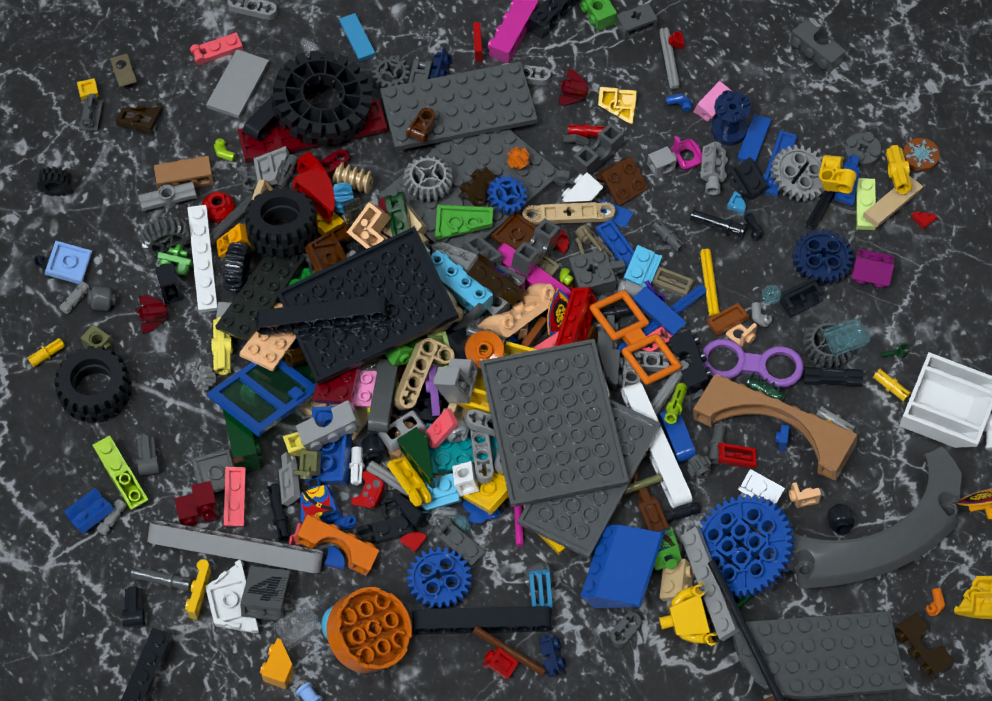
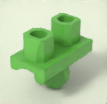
[157,244,194,276]

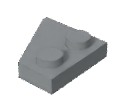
[254,146,289,186]

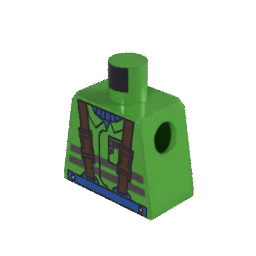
[653,527,681,570]

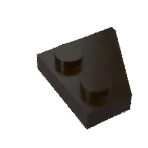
[116,103,163,133]

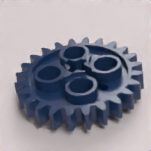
[792,229,854,286]

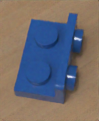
[64,488,114,534]

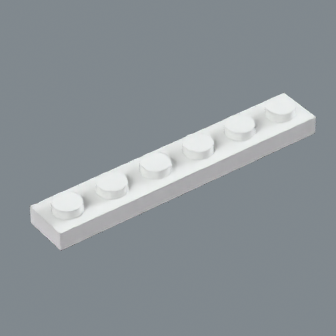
[187,205,218,313]

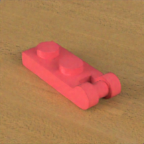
[190,32,243,65]

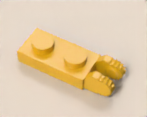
[387,457,432,507]

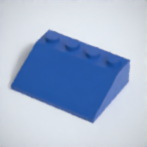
[580,525,664,608]

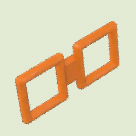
[589,290,682,385]

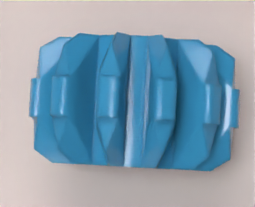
[333,182,354,214]

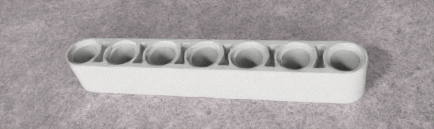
[621,382,692,508]

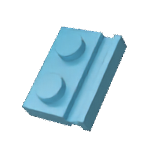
[623,245,662,287]
[422,473,462,511]

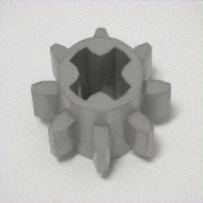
[192,366,216,390]

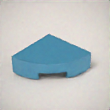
[727,191,746,215]

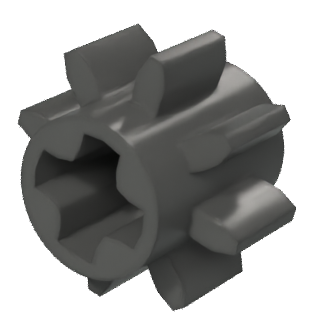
[687,454,712,479]

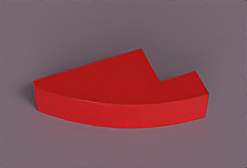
[292,151,335,223]

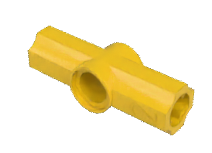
[886,145,912,194]

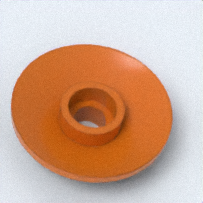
[465,330,504,369]

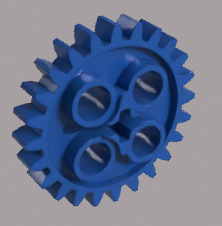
[406,546,472,609]

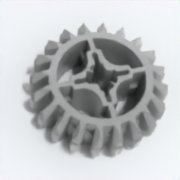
[403,155,453,202]

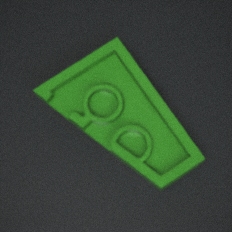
[435,205,493,240]

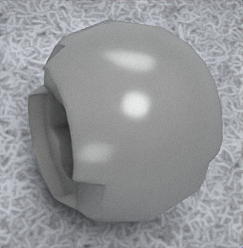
[446,419,469,443]

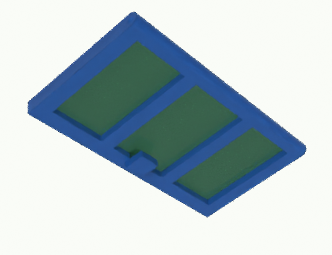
[207,339,316,437]

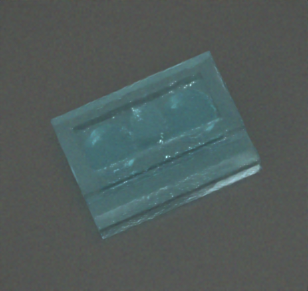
[822,318,870,356]

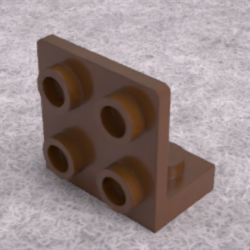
[594,156,648,205]

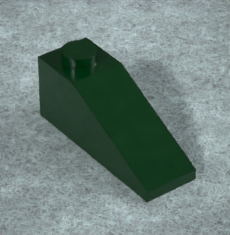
[397,427,435,489]

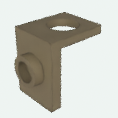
[110,54,137,87]

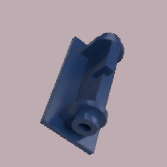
[428,48,452,79]
[539,632,567,677]

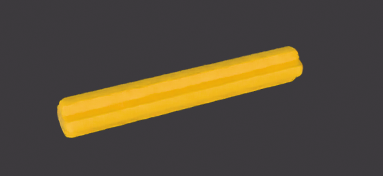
[700,249,719,317]

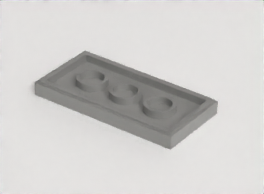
[206,49,270,119]

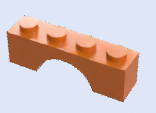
[294,514,379,576]

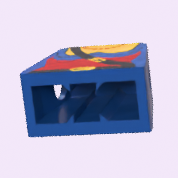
[300,479,343,524]

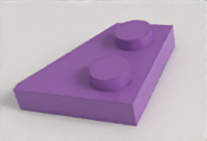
[425,365,440,416]

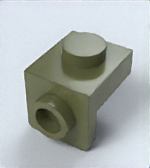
[293,450,321,479]

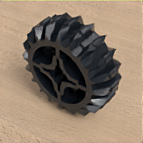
[223,242,251,293]

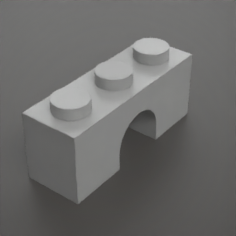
[296,400,362,451]

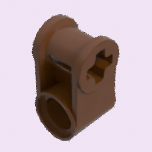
[406,107,436,144]

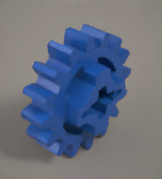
[487,174,528,215]

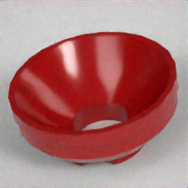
[202,191,236,223]

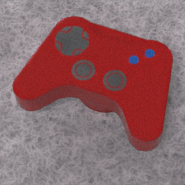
[351,471,385,509]

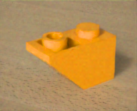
[216,223,254,258]
[260,638,294,689]

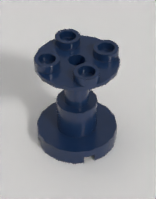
[711,90,751,146]

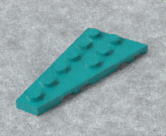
[421,423,498,478]

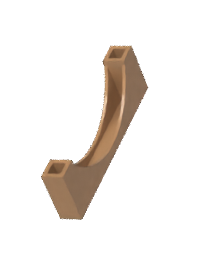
[693,374,857,481]

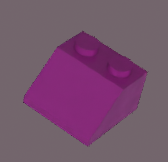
[852,248,894,288]

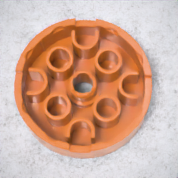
[327,587,412,673]

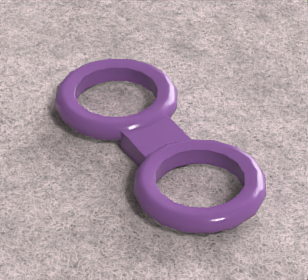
[703,339,804,387]

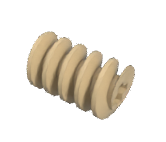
[332,162,374,194]

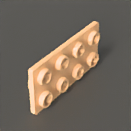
[240,303,297,371]

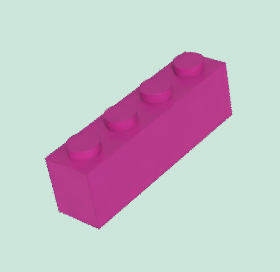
[488,0,539,63]

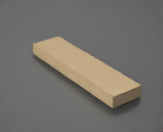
[863,176,923,227]

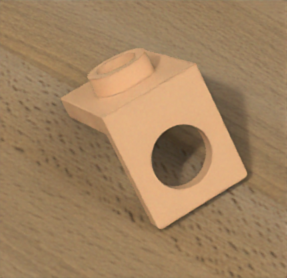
[726,323,757,349]

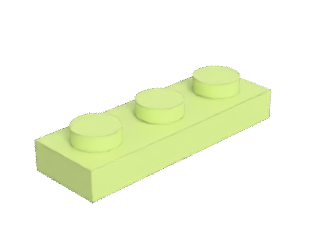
[856,178,876,230]

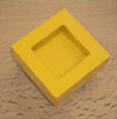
[77,78,99,101]

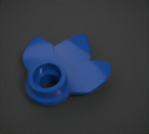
[462,500,501,524]

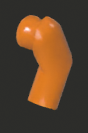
[926,588,945,616]

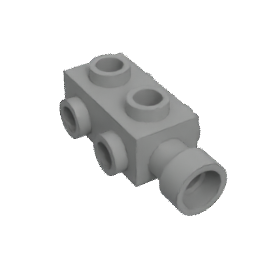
[701,142,728,195]

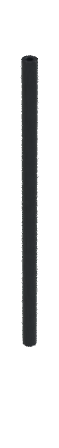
[707,560,785,701]

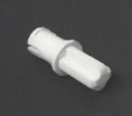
[349,447,365,486]

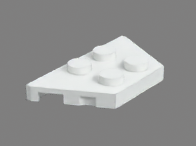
[205,560,259,633]

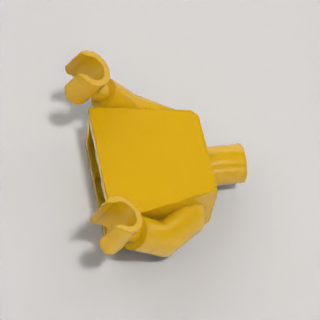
[659,582,719,646]

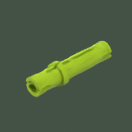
[665,383,688,424]

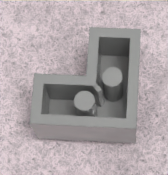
[433,359,479,403]

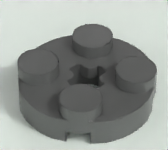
[844,132,881,167]

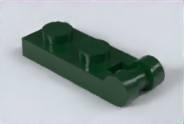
[385,191,411,236]

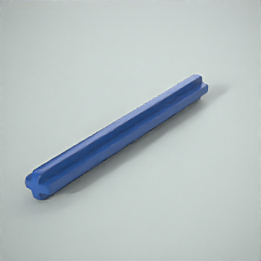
[617,285,706,356]

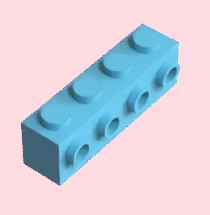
[430,250,493,318]

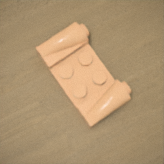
[477,283,555,338]

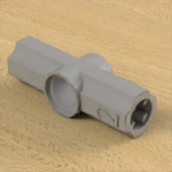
[139,182,197,211]

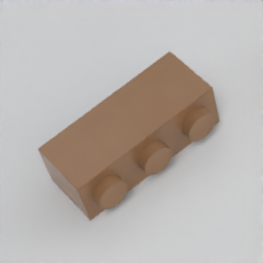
[154,156,214,190]

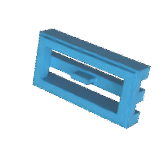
[529,569,553,609]

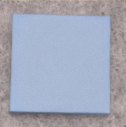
[45,241,92,284]

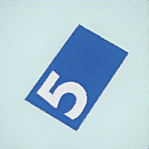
[600,199,634,228]

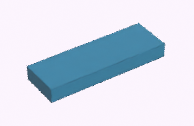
[339,13,376,62]

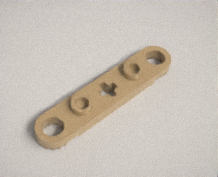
[523,202,615,225]

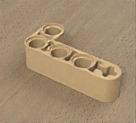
[393,338,454,410]

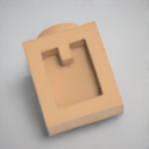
[789,482,821,508]

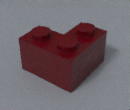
[174,481,220,527]

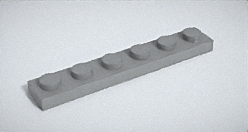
[680,526,739,641]

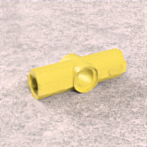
[211,317,233,375]

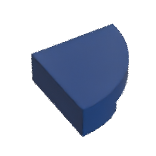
[325,546,345,570]

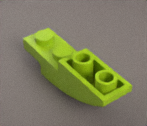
[93,435,148,510]

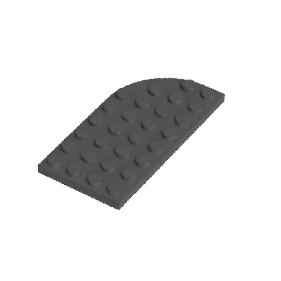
[733,611,907,699]

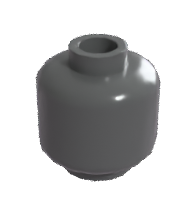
[87,286,115,311]
[523,561,555,591]

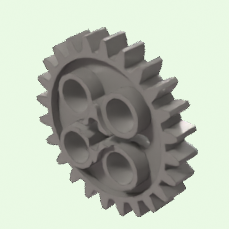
[770,145,825,202]

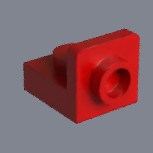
[482,647,519,679]

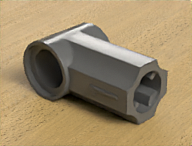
[137,435,160,476]

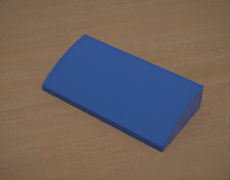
[306,406,352,485]

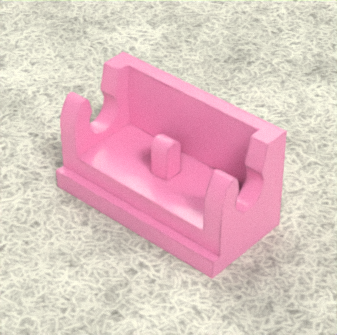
[693,81,731,121]

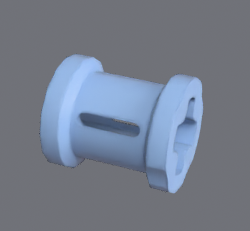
[296,682,323,701]

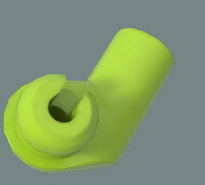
[214,138,236,162]

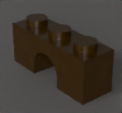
[467,253,526,306]
[894,612,955,681]

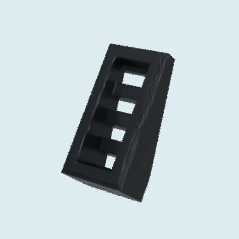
[392,492,432,528]

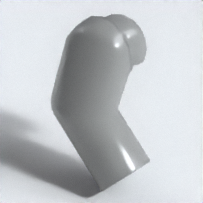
[751,302,772,327]

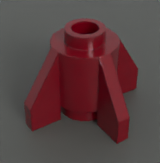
[558,68,589,105]
[135,294,168,333]

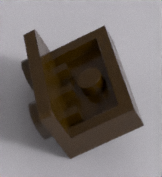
[458,167,496,207]

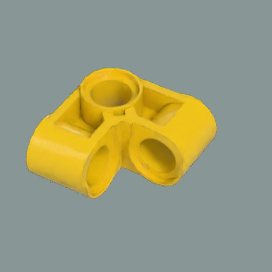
[818,155,857,194]

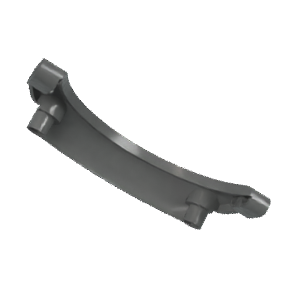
[748,447,962,589]

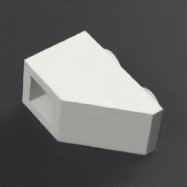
[561,172,603,204]

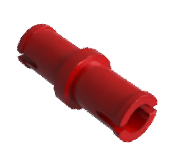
[568,123,605,138]

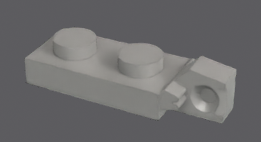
[279,452,300,506]

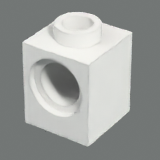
[452,461,479,496]

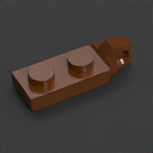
[637,487,669,532]

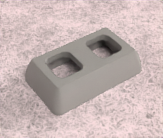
[379,410,428,453]

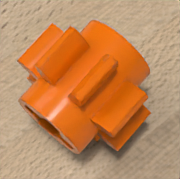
[507,147,530,170]

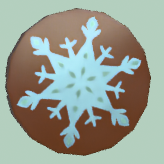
[903,138,940,172]

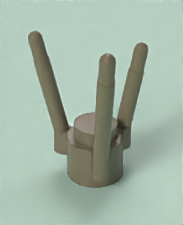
[575,225,613,257]

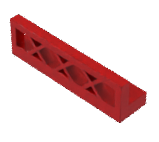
[555,287,598,346]

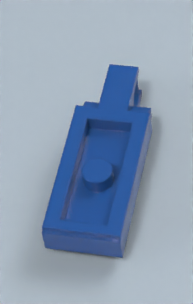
[834,154,860,206]

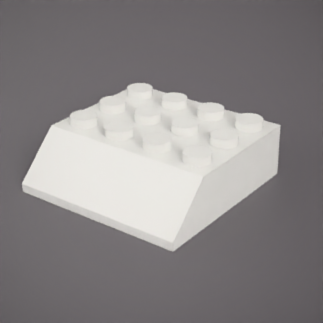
[899,352,992,448]

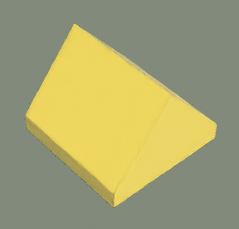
[283,432,306,456]

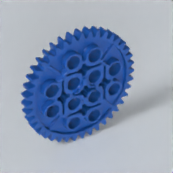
[700,494,796,599]

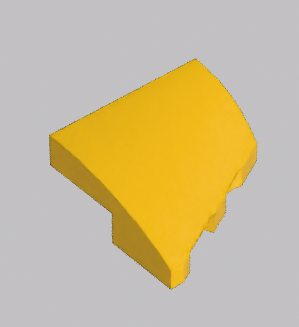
[598,87,637,124]
[954,576,992,619]

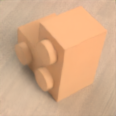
[347,202,391,249]

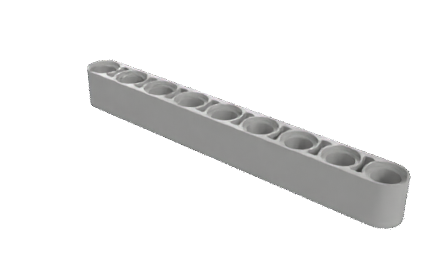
[147,520,323,573]

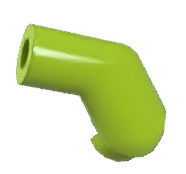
[559,268,573,285]

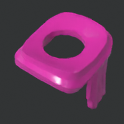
[671,136,702,170]

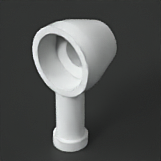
[984,414,992,450]

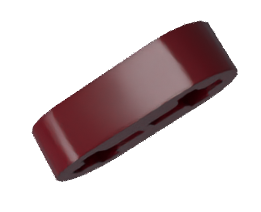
[320,149,349,177]

